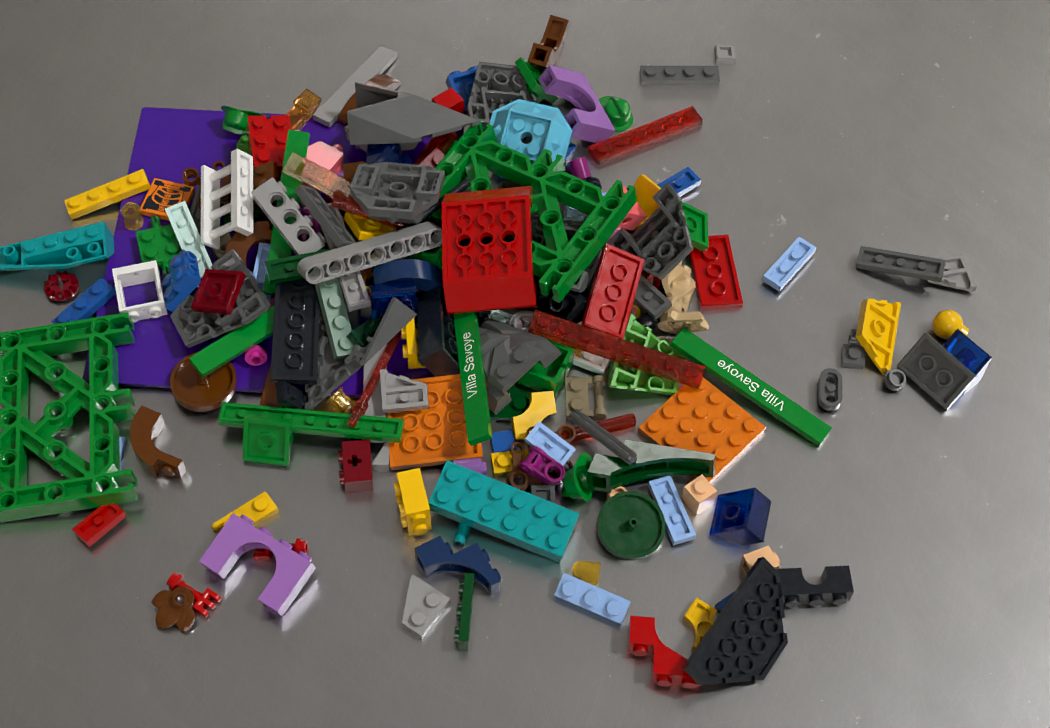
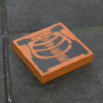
[139,178,195,221]

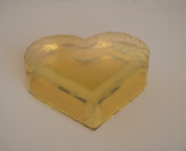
[572,561,601,586]

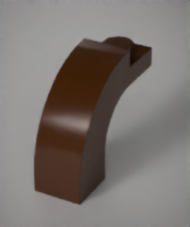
[528,15,570,69]
[224,221,273,265]
[130,405,186,479]

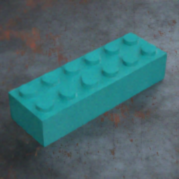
[428,460,579,563]

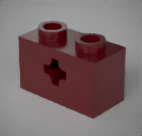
[338,439,373,493]

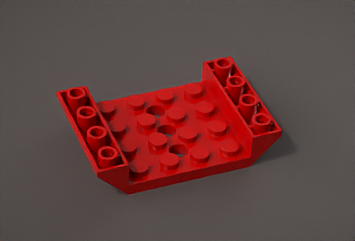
[442,186,537,314]

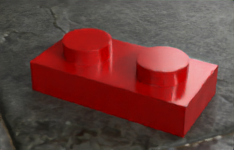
[72,504,126,547]

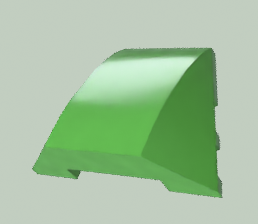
[606,313,686,395]

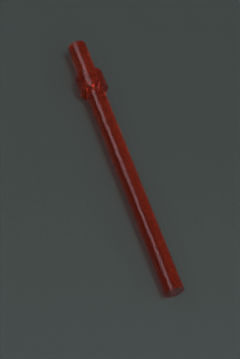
[347,330,402,428]

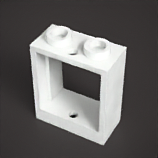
[112,260,168,323]

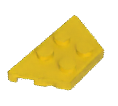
[855,298,901,375]

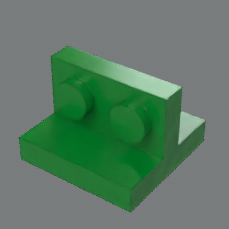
[515,57,558,104]
[681,201,709,251]
[242,414,296,466]

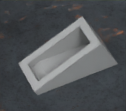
[371,442,390,472]

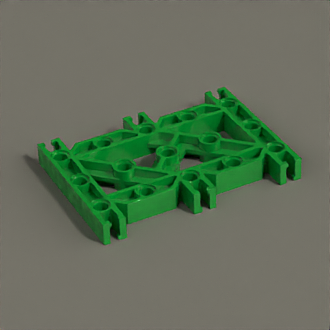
[399,119,637,303]
[0,312,138,523]

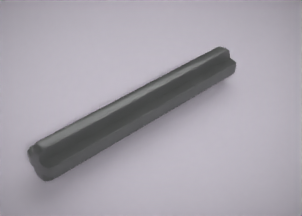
[570,409,637,465]

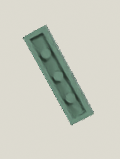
[315,277,355,359]

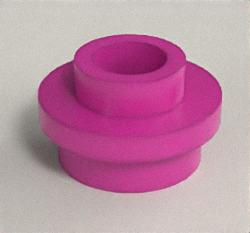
[244,345,267,366]

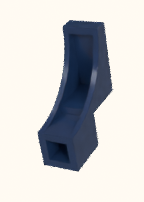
[415,536,502,595]

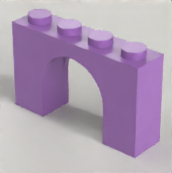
[538,65,616,145]
[199,513,316,617]

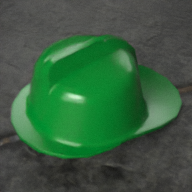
[598,96,634,132]
[221,106,270,135]
[561,453,594,502]

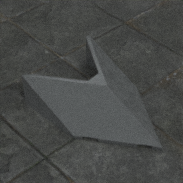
[347,82,479,145]
[305,286,417,410]

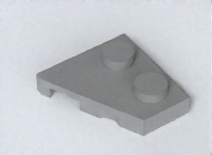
[927,254,977,292]
[380,369,429,413]
[402,574,450,640]

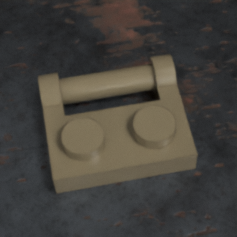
[565,375,607,421]

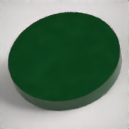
[596,491,666,560]

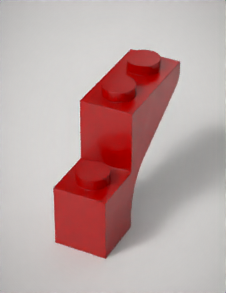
[627,615,701,689]

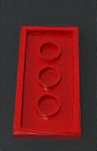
[689,234,743,311]
[581,243,645,342]

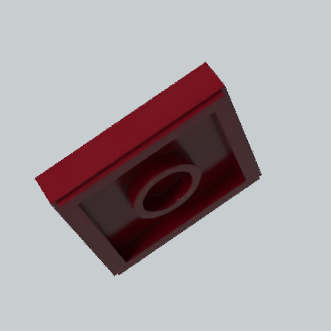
[191,269,246,315]

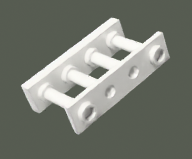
[201,149,253,250]

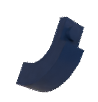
[373,259,444,295]

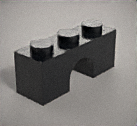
[777,565,854,607]

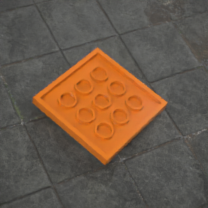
[638,373,766,483]
[387,374,483,470]

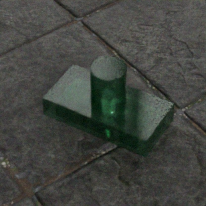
[346,314,382,347]

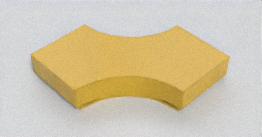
[511,391,557,441]
[683,597,717,652]

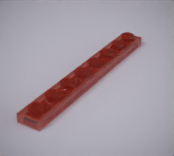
[528,310,705,389]

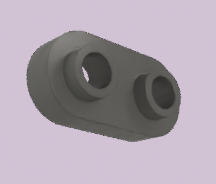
[818,368,843,411]

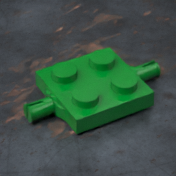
[135,216,182,277]

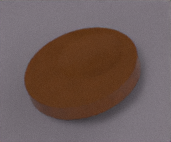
[170,352,237,412]

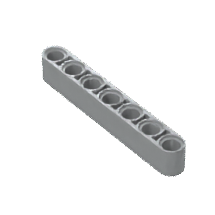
[297,221,442,284]

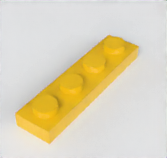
[64,169,150,220]

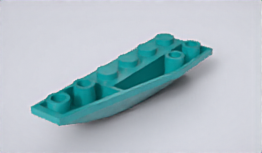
[0,221,114,271]

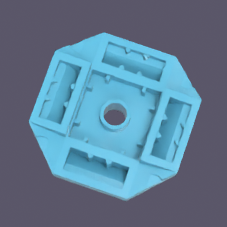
[490,99,573,181]

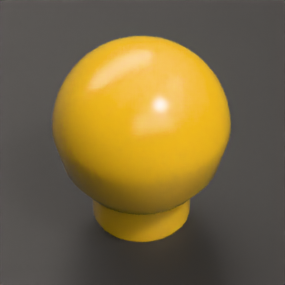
[932,310,969,343]

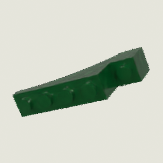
[588,439,716,493]

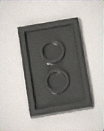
[897,332,977,410]

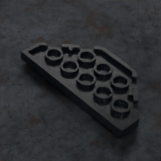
[682,557,788,685]

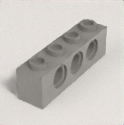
[251,177,327,255]

